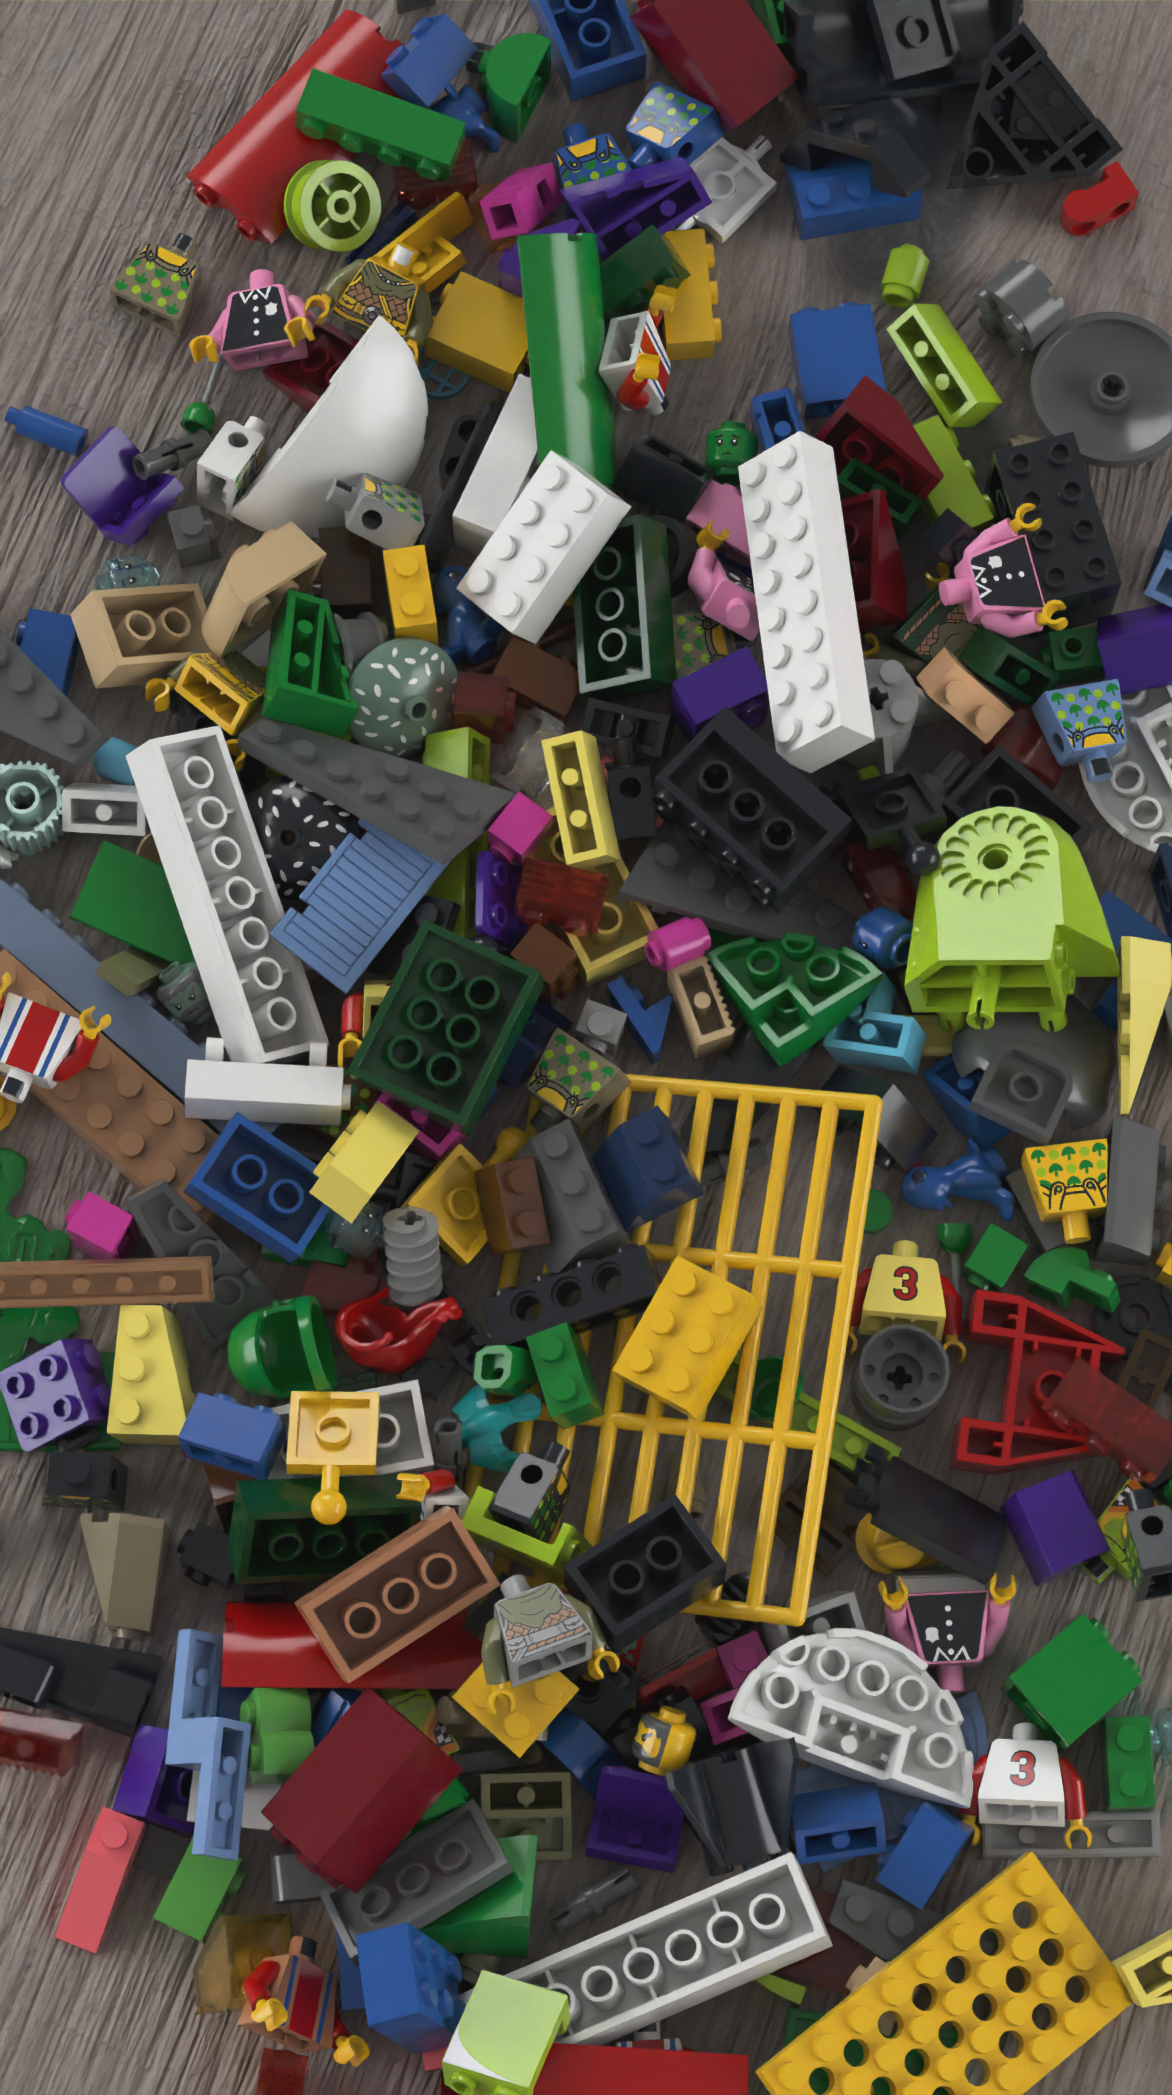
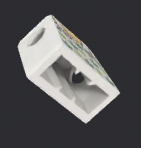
[197,416,269,521]

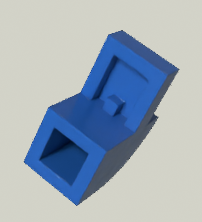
[534,1707,624,1800]

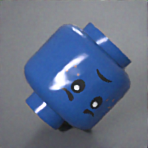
[854,907,913,970]

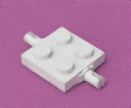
[669,135,777,244]

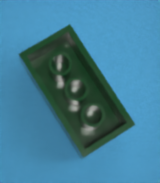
[573,515,677,702]
[227,1474,422,1585]

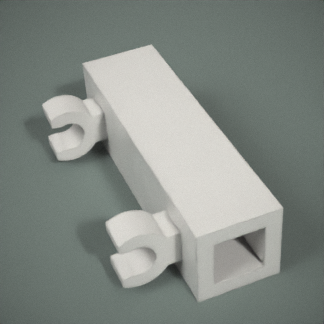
[185,1037,351,1126]

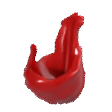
[333,1286,462,1374]

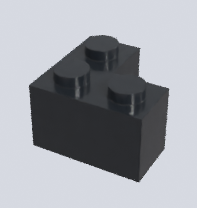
[812,1065,938,1174]

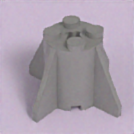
[839,656,952,775]

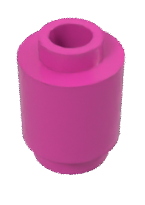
[644,917,711,972]

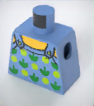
[1032,679,1127,783]

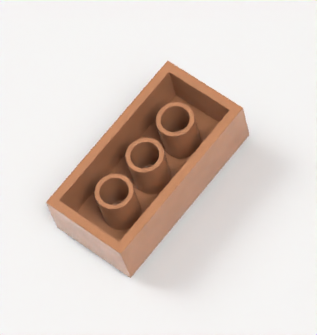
[294,1505,500,1684]

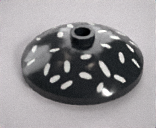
[247,775,362,901]

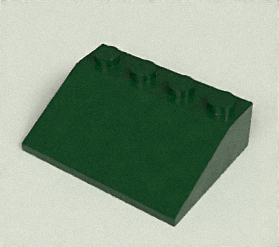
[347,919,545,1137]

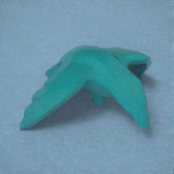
[453,1384,542,1473]

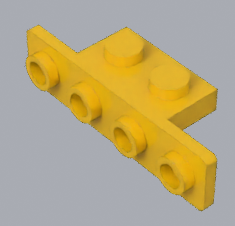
[374,192,474,294]

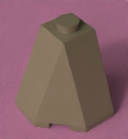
[80,1513,172,1643]

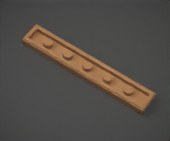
[0,1256,215,1308]

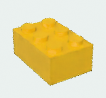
[612,1255,763,1422]

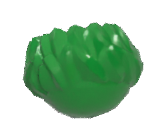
[733,1355,803,1422]

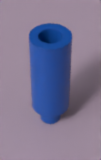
[5,406,88,457]

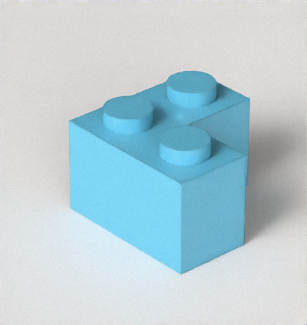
[823,971,927,1075]

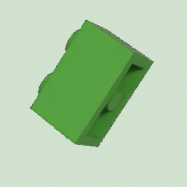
[153,1836,248,1945]

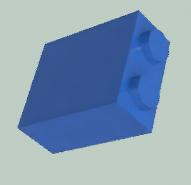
[788,302,887,420]

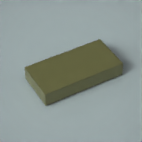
[96,947,170,997]

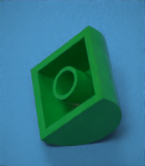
[478,33,551,144]

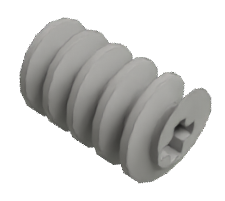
[383,1207,443,1306]

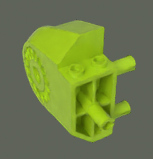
[904,806,1121,1032]

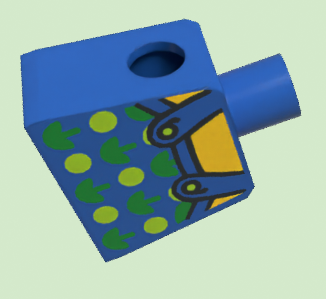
[626,81,724,169]
[555,123,633,220]

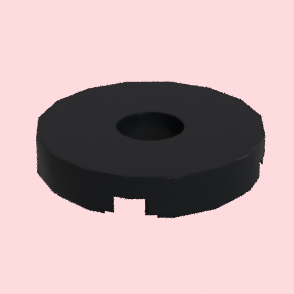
[1092,1275,1172,1360]

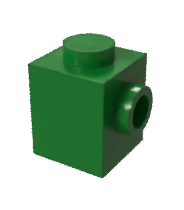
[1039,626,1103,685]
[961,1223,1028,1293]

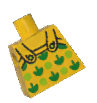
[1021,1138,1108,1244]

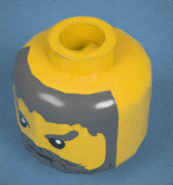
[632,1706,697,1776]

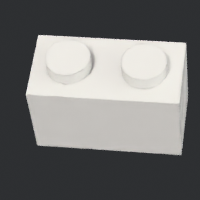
[62,782,151,836]

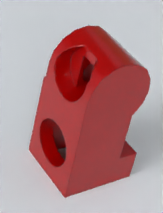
[1060,161,1139,236]

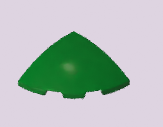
[704,933,883,1067]

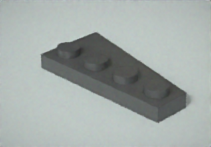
[125,1178,280,1350]
[826,1879,998,2021]

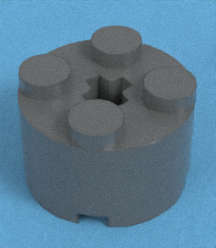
[974,259,1068,359]

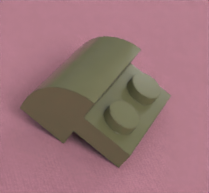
[481,1771,572,1860]

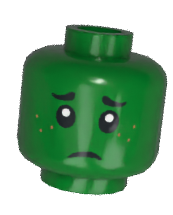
[704,421,758,486]

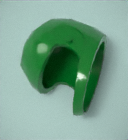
[227,1295,337,1400]

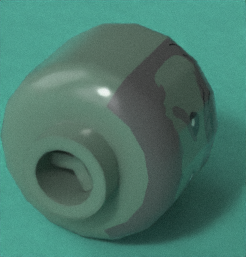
[156,961,213,1025]

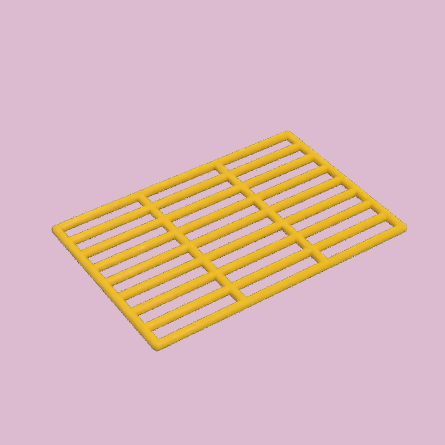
[463,1074,883,1627]

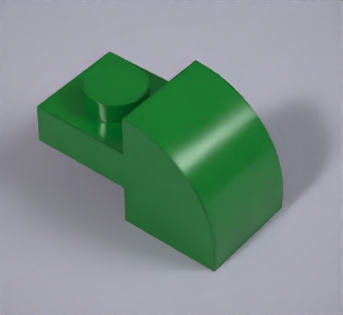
[1023,1247,1121,1314]

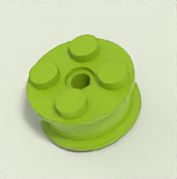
[284,160,381,252]

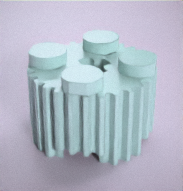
[0,761,64,855]

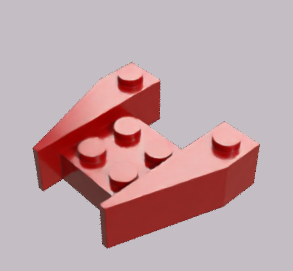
[949,1289,1125,1475]

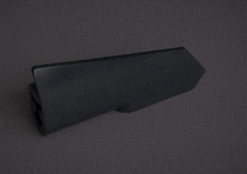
[414,394,505,574]
[680,1021,825,1154]
[0,1627,163,1738]

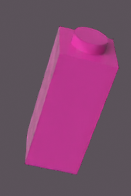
[480,162,564,240]

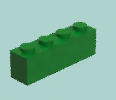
[296,68,466,181]

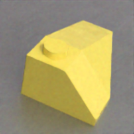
[1117,936,1172,1118]

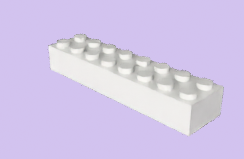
[738,431,875,773]
[126,725,330,1064]
[459,1852,833,2046]

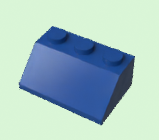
[784,154,922,241]

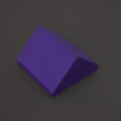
[1097,604,1172,695]
[1000,1470,1111,1587]

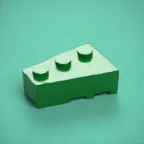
[262,589,359,739]

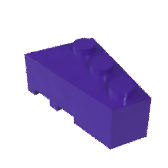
[559,157,713,261]

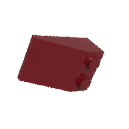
[262,318,359,413]
[814,375,944,501]
[841,489,907,633]

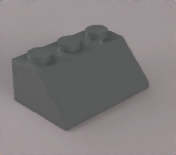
[1094,1116,1166,1266]
[511,1119,631,1274]

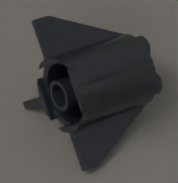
[655,1737,799,1877]

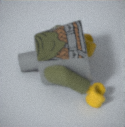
[481,1574,620,1716]

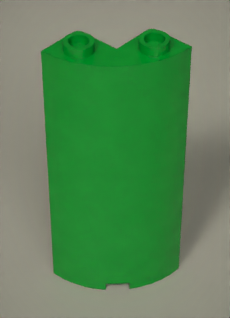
[516,233,619,492]

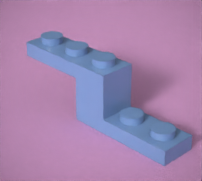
[165,1629,251,1860]

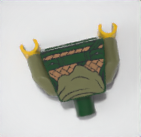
[862,563,980,678]

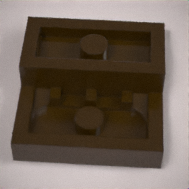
[775,1459,868,1578]

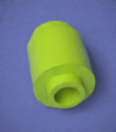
[880,244,930,309]

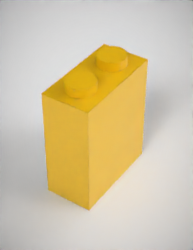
[425,271,528,393]
[383,545,438,646]

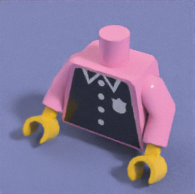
[189,269,316,371]
[939,503,1068,638]
[688,520,760,641]
[878,1572,1016,1694]

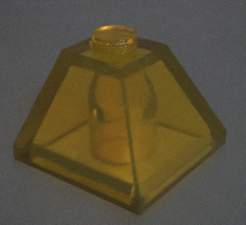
[193,1913,294,2015]

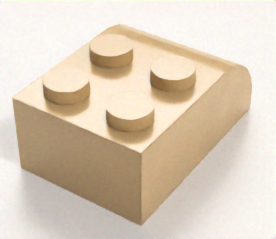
[202,521,327,658]
[70,583,213,689]

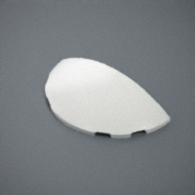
[230,315,428,538]
[1079,676,1172,854]
[728,1628,974,1809]

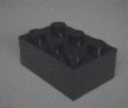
[942,744,1094,851]
[563,1494,727,1653]

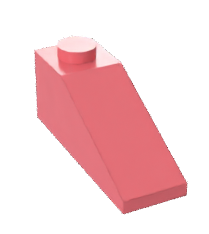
[55,1806,149,1954]

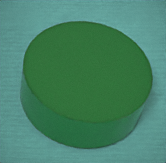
[864,1189,893,1234]

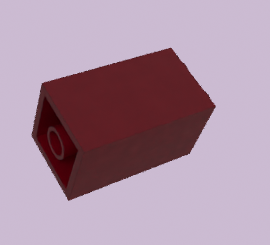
[629,0,799,132]
[261,1687,463,1894]

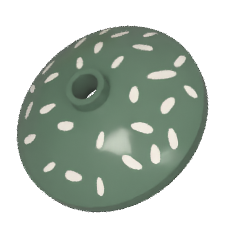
[348,637,460,758]

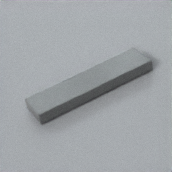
[980,1811,1162,1860]

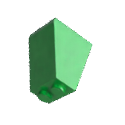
[1000,1614,1143,1755]
[419,1834,538,1959]

